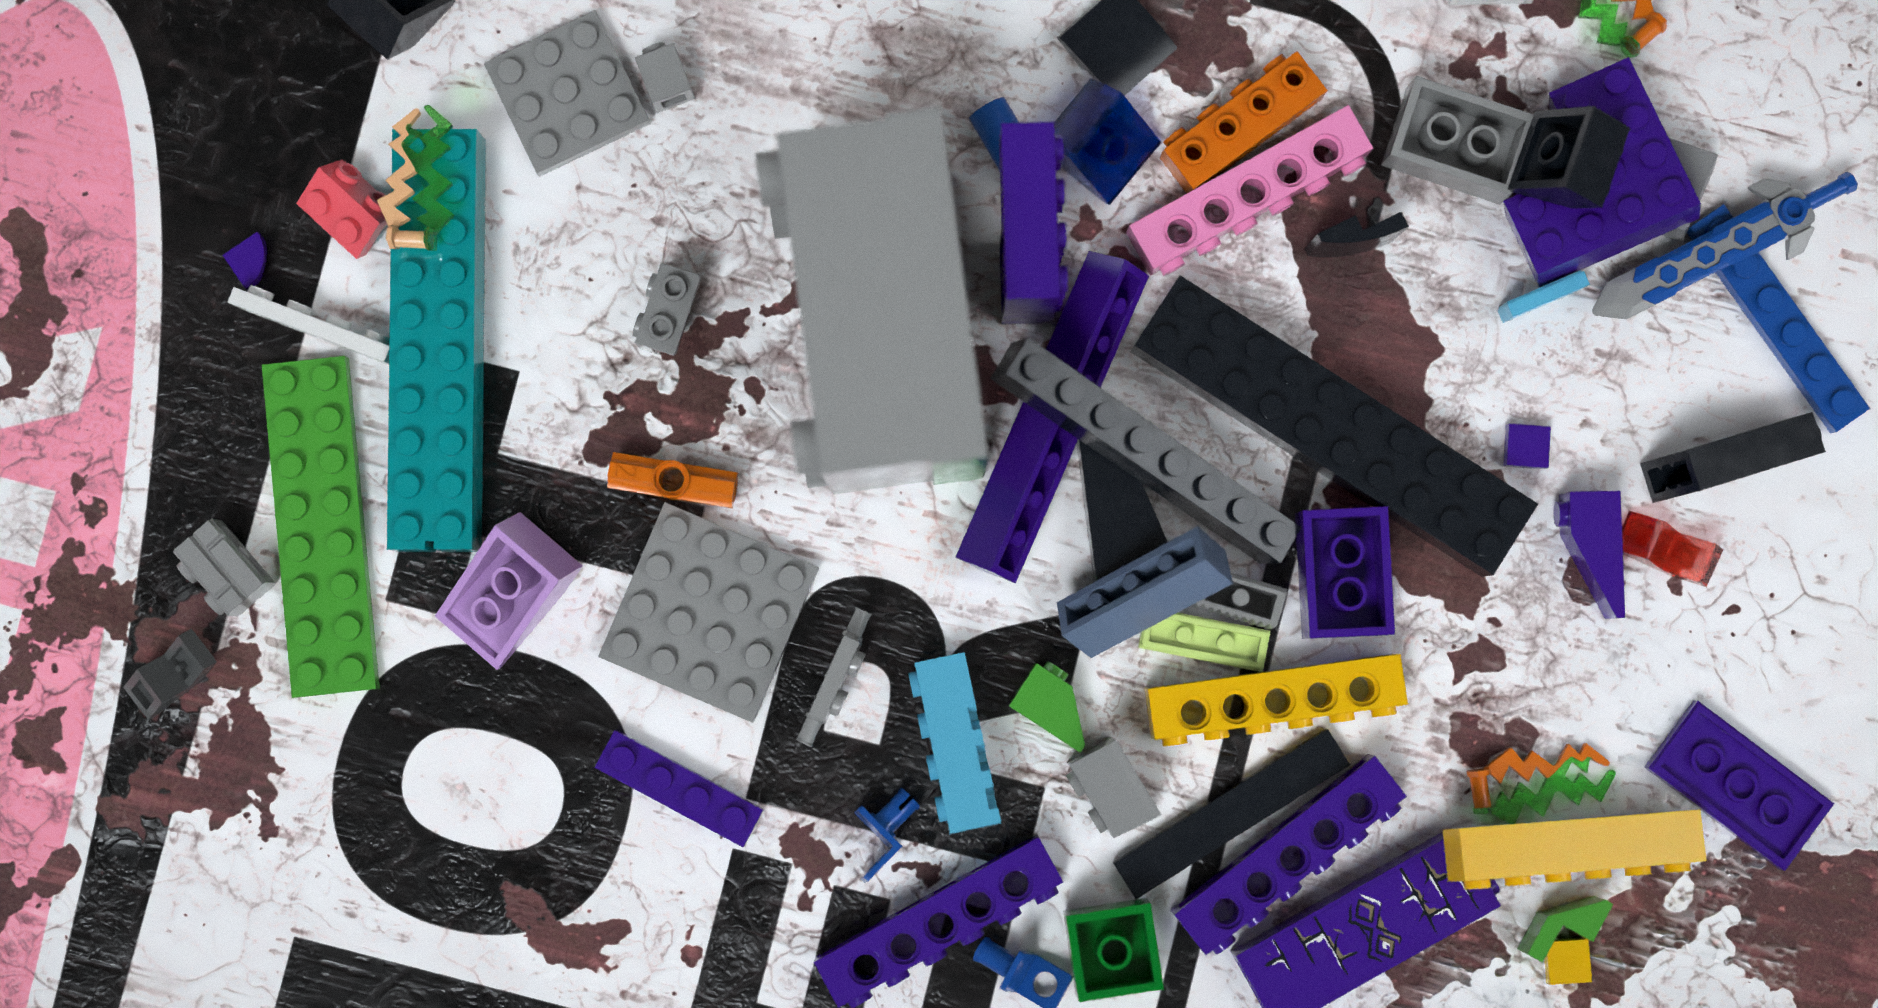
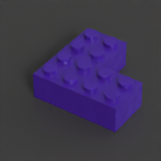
[1503,57,1701,288]
[999,122,1068,324]

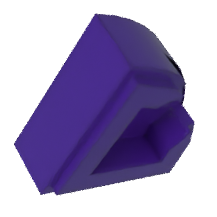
[223,232,267,290]

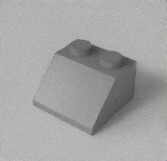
[1065,737,1162,838]

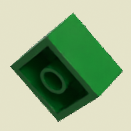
[1063,898,1164,1002]

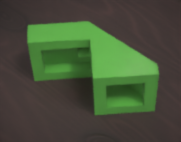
[1517,896,1613,963]

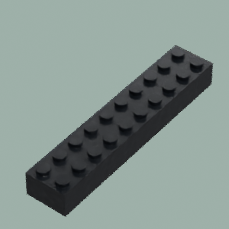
[1130,275,1538,577]

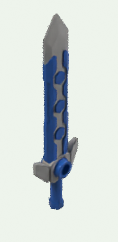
[1592,172,1858,320]

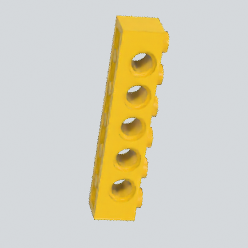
[1144,654,1408,746]

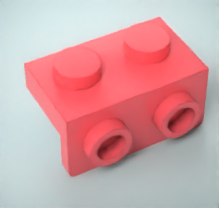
[296,160,387,259]

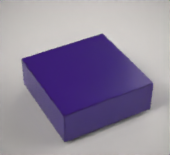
[1503,424,1551,469]

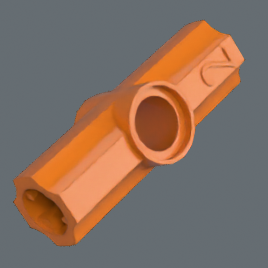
[607,452,739,509]

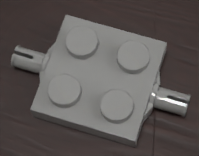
[796,608,872,747]

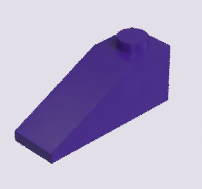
[1553,491,1625,619]

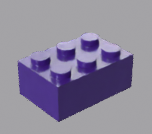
[1295,507,1395,639]

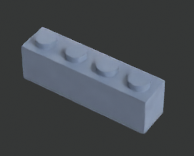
[1057,526,1233,658]

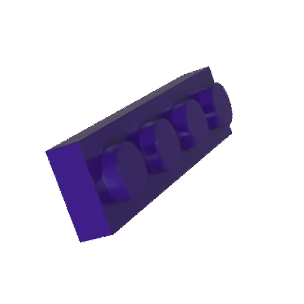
[594,730,764,847]

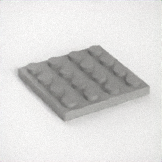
[598,502,819,723]

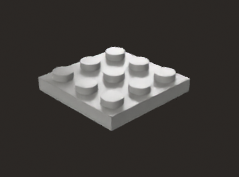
[483,10,651,177]

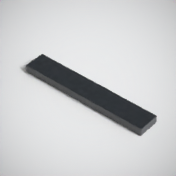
[1112,728,1350,899]

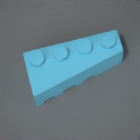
[908,652,1001,834]

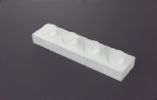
[228,285,389,365]

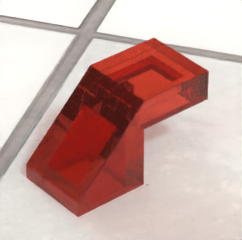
[1622,510,1724,588]

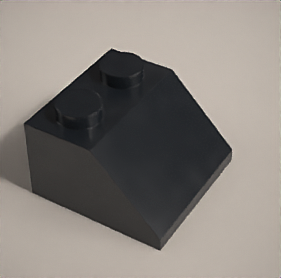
[327,0,456,60]
[1508,106,1630,209]

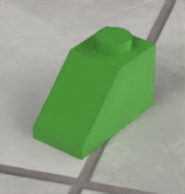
[1008,661,1085,753]

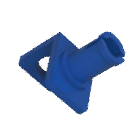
[854,788,920,883]
[973,937,1073,1008]

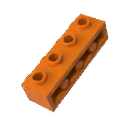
[1160,51,1328,194]

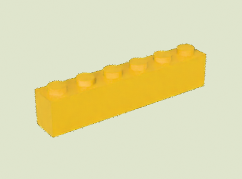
[1443,810,1707,889]

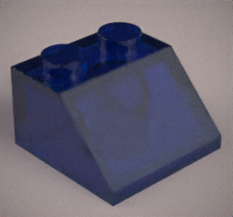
[1054,78,1162,205]

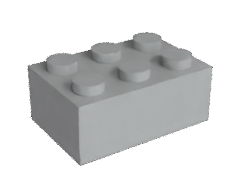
[1381,76,1534,204]

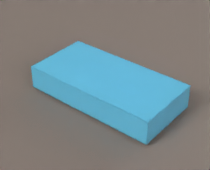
[1497,270,1590,323]

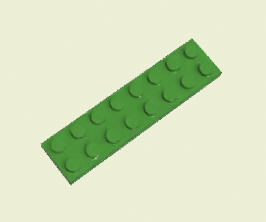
[262,356,380,698]

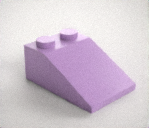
[435,512,583,670]

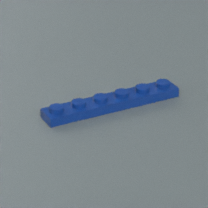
[1687,204,1870,434]

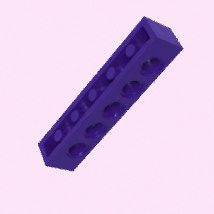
[1170,754,1407,955]
[814,834,1064,1008]

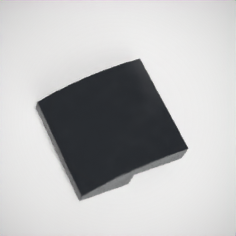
[1057,0,1178,103]
[1304,211,1409,258]

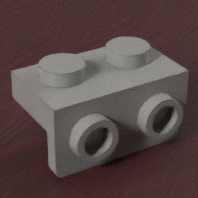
[633,263,701,355]

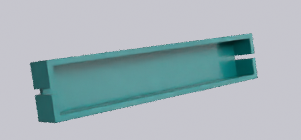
[387,129,486,552]

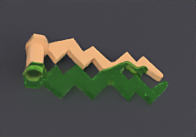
[377,104,454,251]

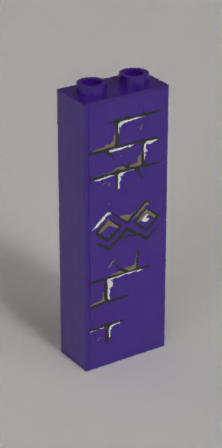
[1230,828,1501,1008]

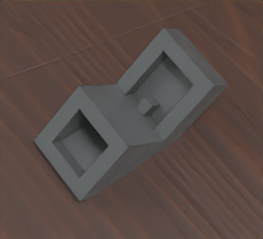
[123,629,217,721]

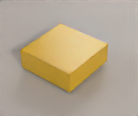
[1544,938,1592,985]

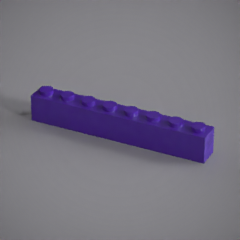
[955,251,1149,584]

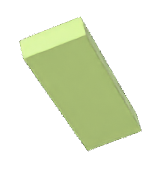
[1138,613,1271,672]

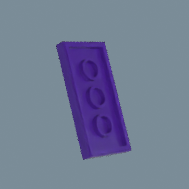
[1644,700,1835,871]

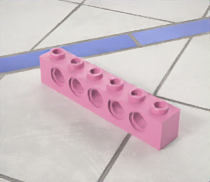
[1126,105,1373,276]

